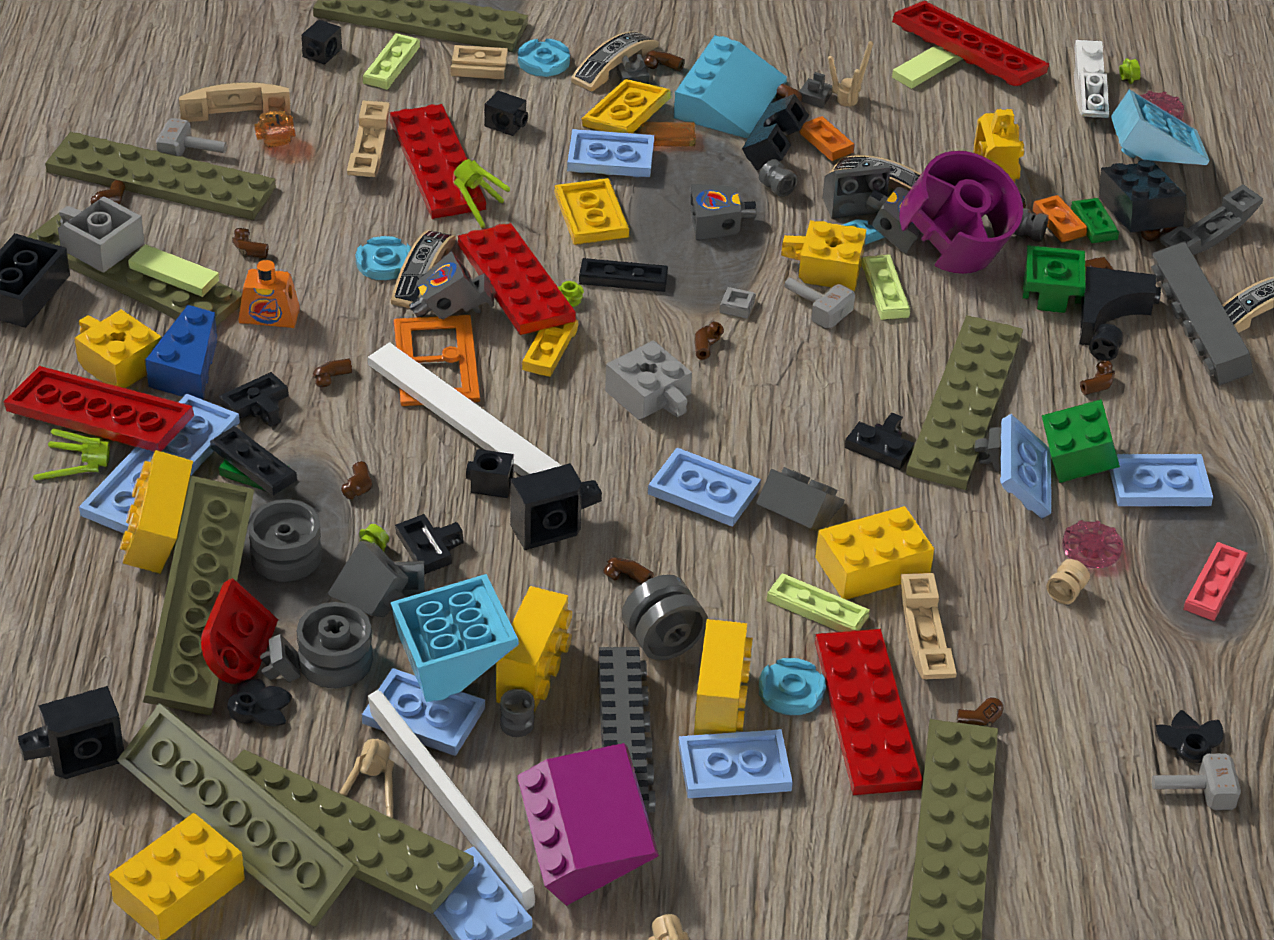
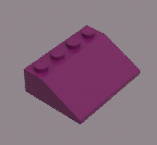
[517,743,659,906]

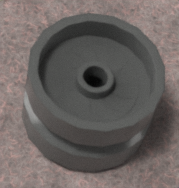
[248,499,322,582]
[621,575,708,660]
[296,602,373,689]

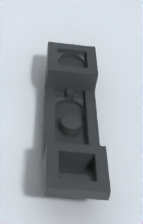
[1160,184,1263,255]

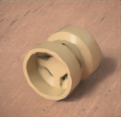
[1046,559,1090,604]

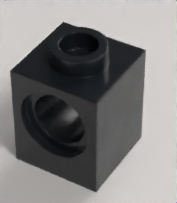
[301,19,342,65]
[484,90,528,136]
[466,449,514,498]

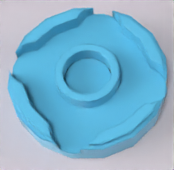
[518,39,570,77]
[355,236,411,281]
[758,658,826,715]

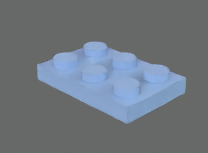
[567,129,654,177]
[1000,414,1051,519]
[648,448,761,527]
[1109,454,1213,506]
[362,668,485,756]
[678,729,793,798]
[434,846,533,940]

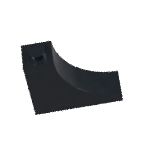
[1079,266,1161,345]

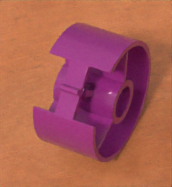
[899,151,1023,274]

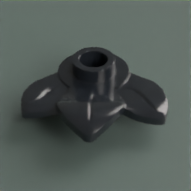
[227,679,292,726]
[1156,710,1224,763]

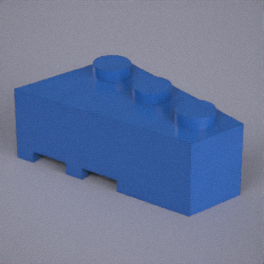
[145,305,217,400]

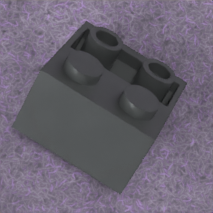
[822,164,891,219]
[756,467,845,531]

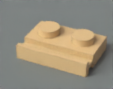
[451,45,508,79]

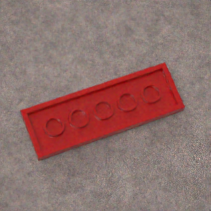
[892,0,1049,86]
[390,104,486,219]
[458,223,576,335]
[3,366,194,452]
[815,629,922,795]

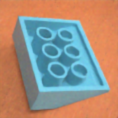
[674,35,787,139]
[1111,89,1210,165]
[390,574,519,702]

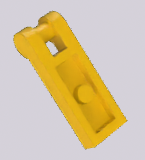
[522,320,578,377]

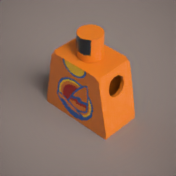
[239,260,300,328]

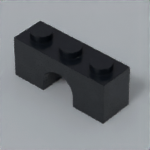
[742,94,809,170]

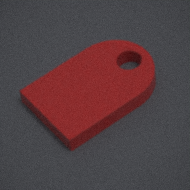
[201,578,279,684]

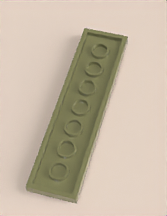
[313,0,528,52]
[45,132,276,220]
[27,213,242,326]
[906,315,1023,490]
[143,475,255,716]
[117,703,359,927]
[906,719,998,940]
[232,749,474,914]

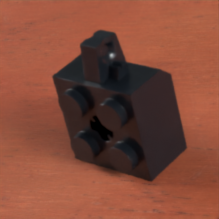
[510,463,602,551]
[18,686,124,779]

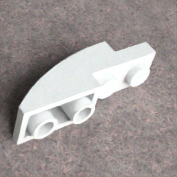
[1074,40,1109,118]

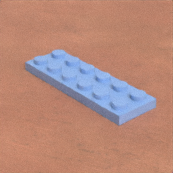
[79,394,240,533]

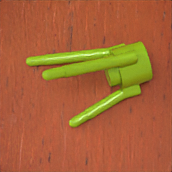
[453,159,510,229]
[33,429,110,480]

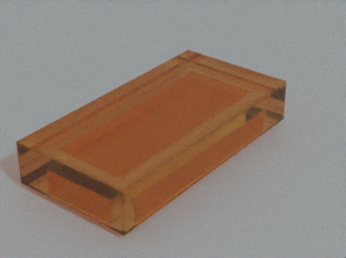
[640,122,696,146]

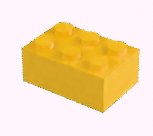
[120,450,193,574]
[815,506,934,600]
[496,586,572,712]
[694,619,753,735]
[109,813,245,940]

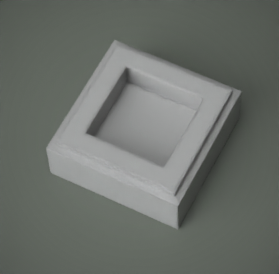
[719,287,756,319]

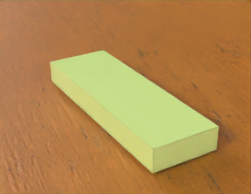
[363,33,420,90]
[892,45,963,89]
[128,244,219,297]
[862,255,910,320]
[766,573,870,632]

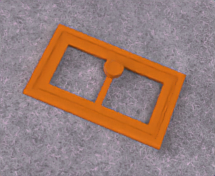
[394,315,480,406]

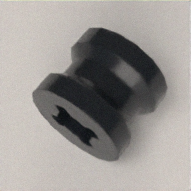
[1089,324,1124,361]

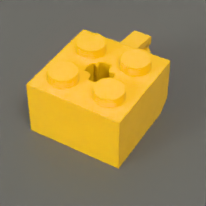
[973,109,1024,183]
[781,220,867,291]
[74,309,162,388]

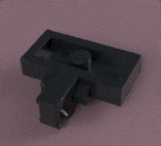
[219,372,289,427]
[845,413,915,470]
[395,514,464,575]

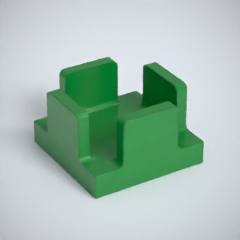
[1022,245,1086,313]

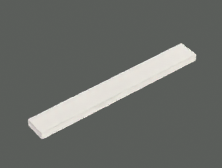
[368,342,562,476]
[368,690,535,911]

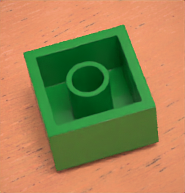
[1041,399,1120,483]

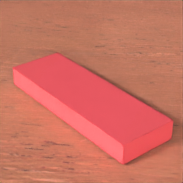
[1183,542,1248,621]

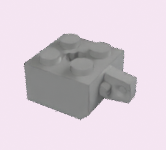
[58,197,145,273]
[605,340,692,420]

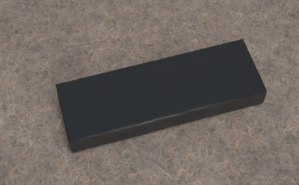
[579,258,668,292]
[210,426,297,496]

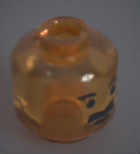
[254,110,296,148]

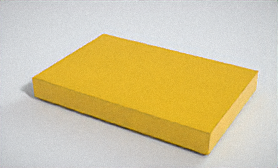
[581,79,671,134]
[554,178,629,245]

